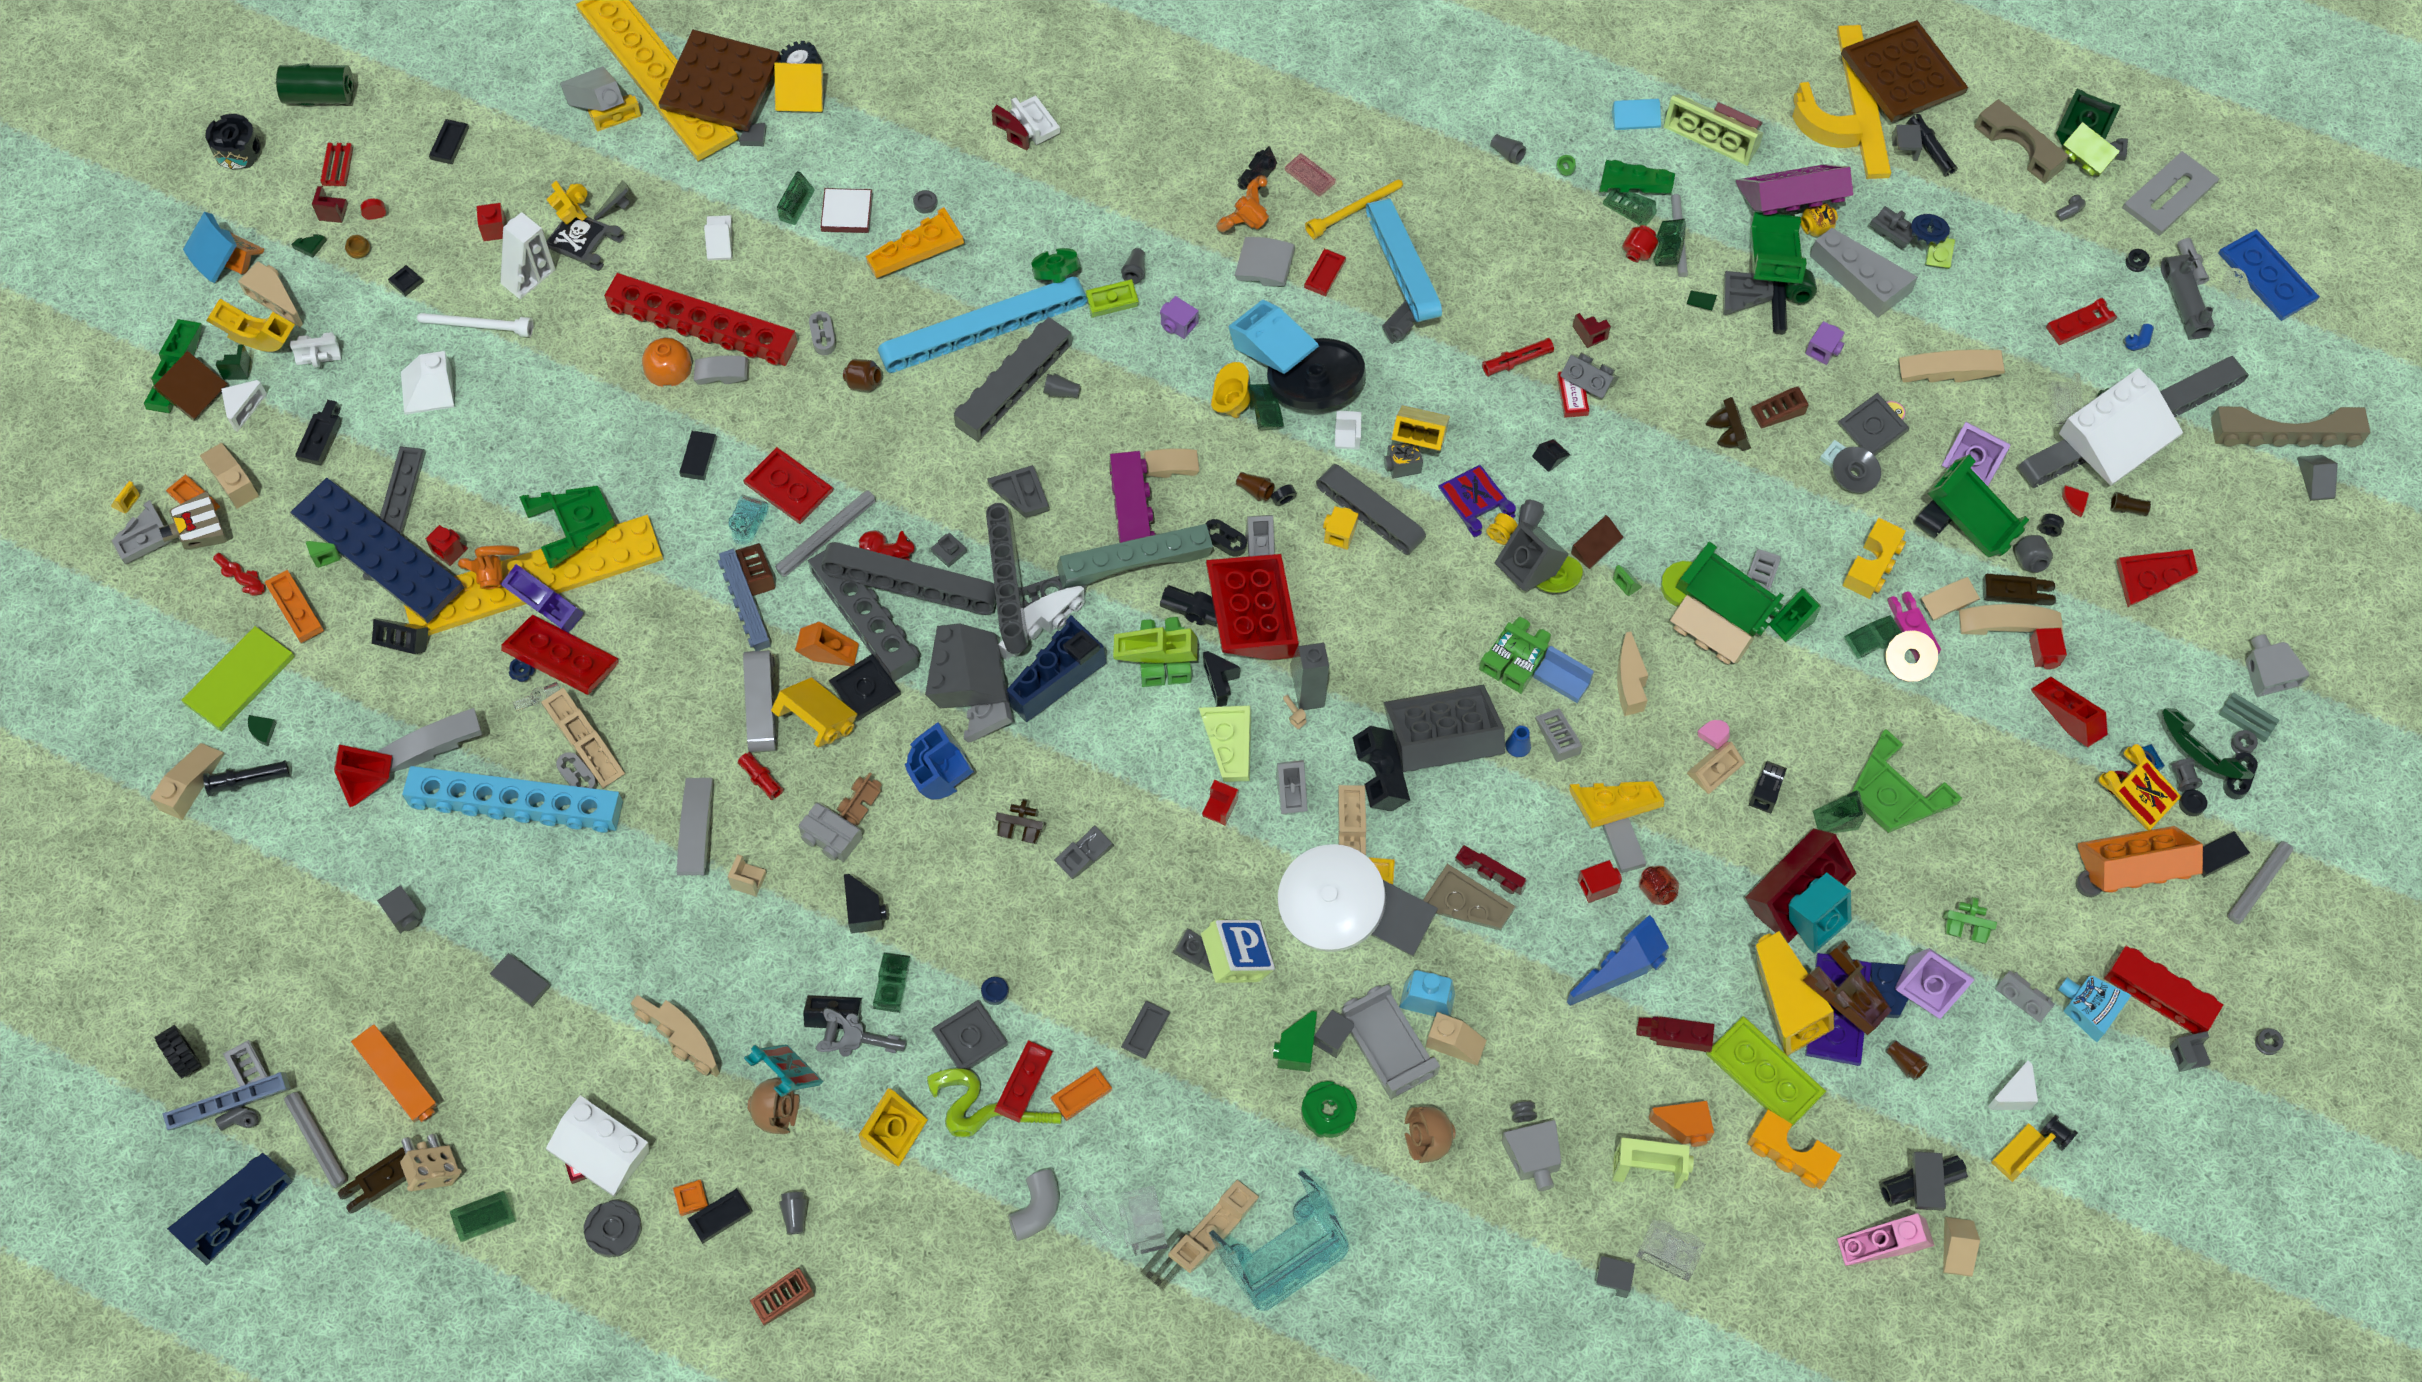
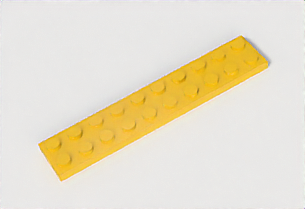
[576,0,738,161]
[404,514,663,636]

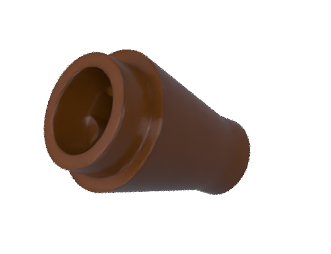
[1236,472,1275,501]
[1886,1041,1929,1080]

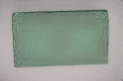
[777,171,815,225]
[449,1191,516,1242]

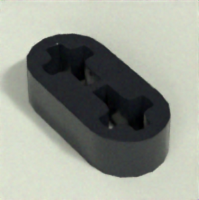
[1205,519,1247,557]
[2223,752,2258,800]

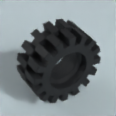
[154,1025,202,1079]

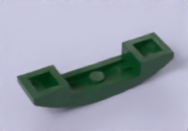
[2162,708,2254,779]

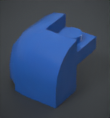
[905,722,974,800]

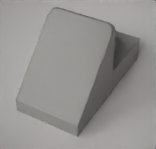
[1245,515,1274,556]

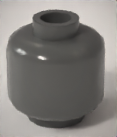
[2015,535,2053,572]

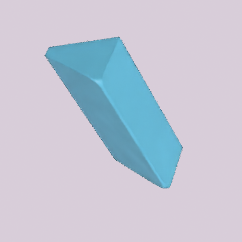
[1611,99,1661,130]

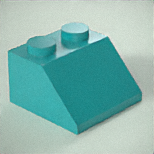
[1789,873,1852,954]

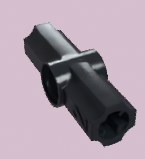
[1160,585,1217,627]
[1880,1155,1968,1207]

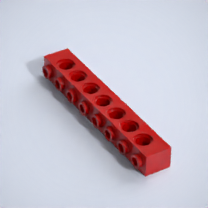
[604,273,798,366]

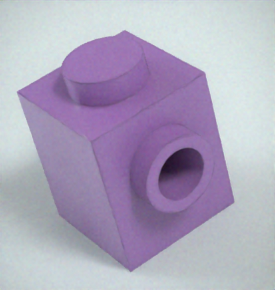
[1160,296,1199,339]
[1805,321,1845,365]

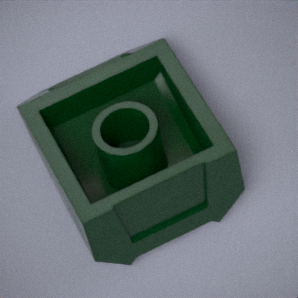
[2056,88,2121,145]

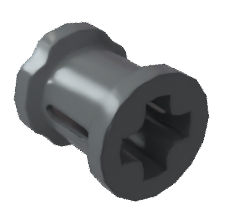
[2171,758,2203,792]

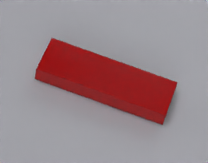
[994,1040,1053,1123]

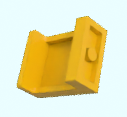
[771,677,857,747]

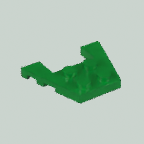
[519,486,615,569]

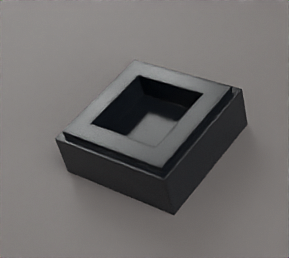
[388,265,424,297]
[1063,630,1100,665]

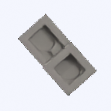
[694,356,748,385]

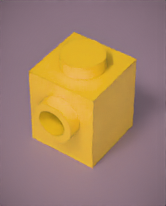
[1323,506,1359,550]

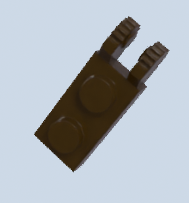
[1983,573,2056,606]
[338,1147,406,1214]

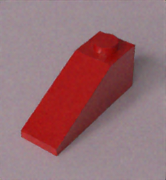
[2031,677,2108,747]

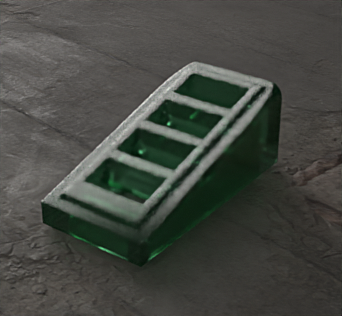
[1603,188,1657,226]

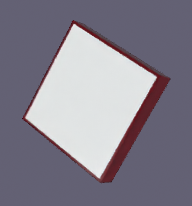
[820,188,873,233]

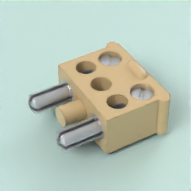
[400,1134,462,1191]

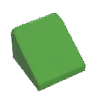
[306,541,341,568]
[1613,565,1642,596]

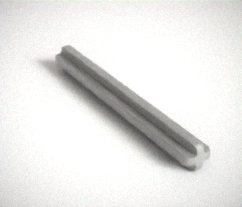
[775,490,876,577]

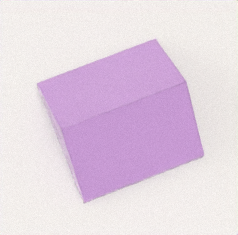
[1942,422,2011,486]
[1895,948,1974,1019]

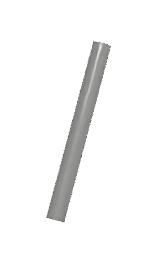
[1671,194,1688,277]

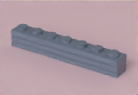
[717,548,771,651]
[162,1072,291,1130]

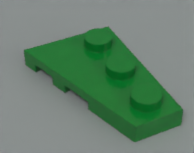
[1599,160,1675,193]

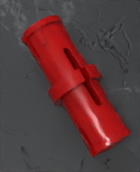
[737,752,783,800]

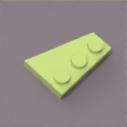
[1199,706,1251,782]

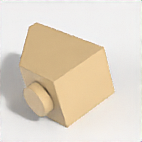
[1426,1012,1487,1066]

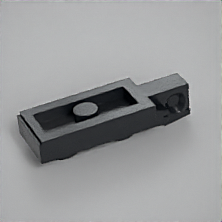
[295,399,341,466]

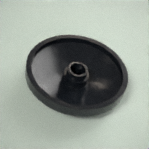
[1267,338,1366,410]

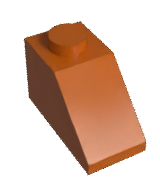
[795,621,859,666]
[1649,1101,1714,1147]

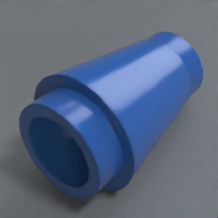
[1505,725,1531,757]

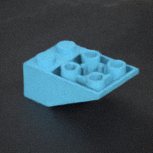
[1228,299,1319,374]

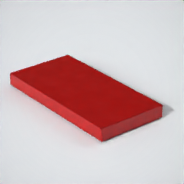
[501,614,619,695]

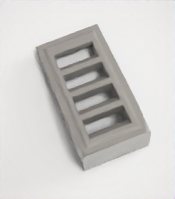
[1748,549,1781,591]
[1535,708,1582,762]
[223,1040,269,1087]

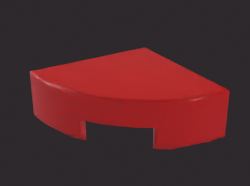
[2062,485,2089,517]

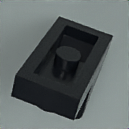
[1203,651,1240,707]

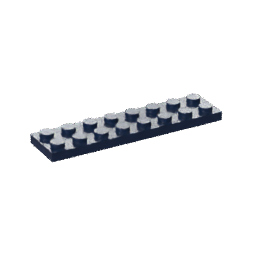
[290,477,465,623]

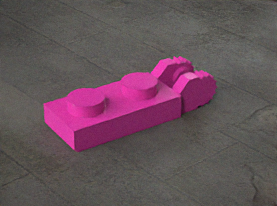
[1888,591,1941,661]

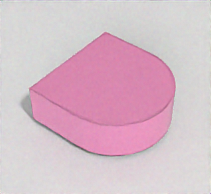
[1698,720,1730,749]

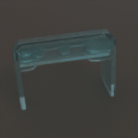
[1209,1170,1349,1311]

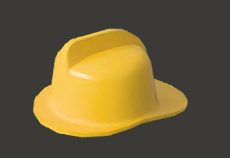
[1211,362,1250,418]

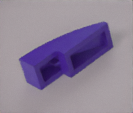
[500,564,584,633]

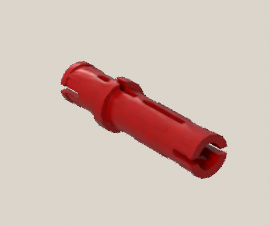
[1482,338,1554,376]

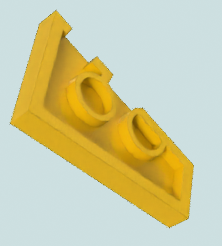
[1569,781,1664,829]

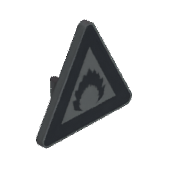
[593,180,630,220]

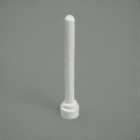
[417,313,534,337]

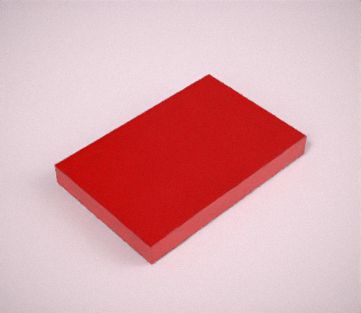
[743,447,834,524]

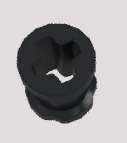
[2040,1114,2078,1151]

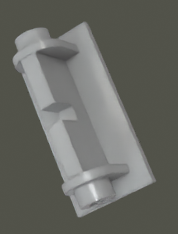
[1995,971,2055,1023]

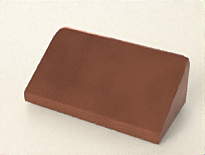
[1571,515,1623,569]

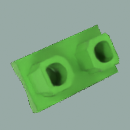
[1943,897,1997,944]

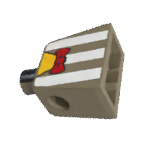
[159,491,227,549]

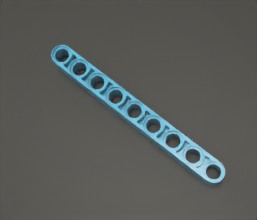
[877,277,1087,373]

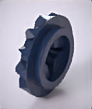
[1910,214,1950,245]

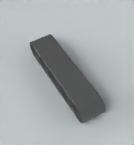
[1316,464,1426,555]

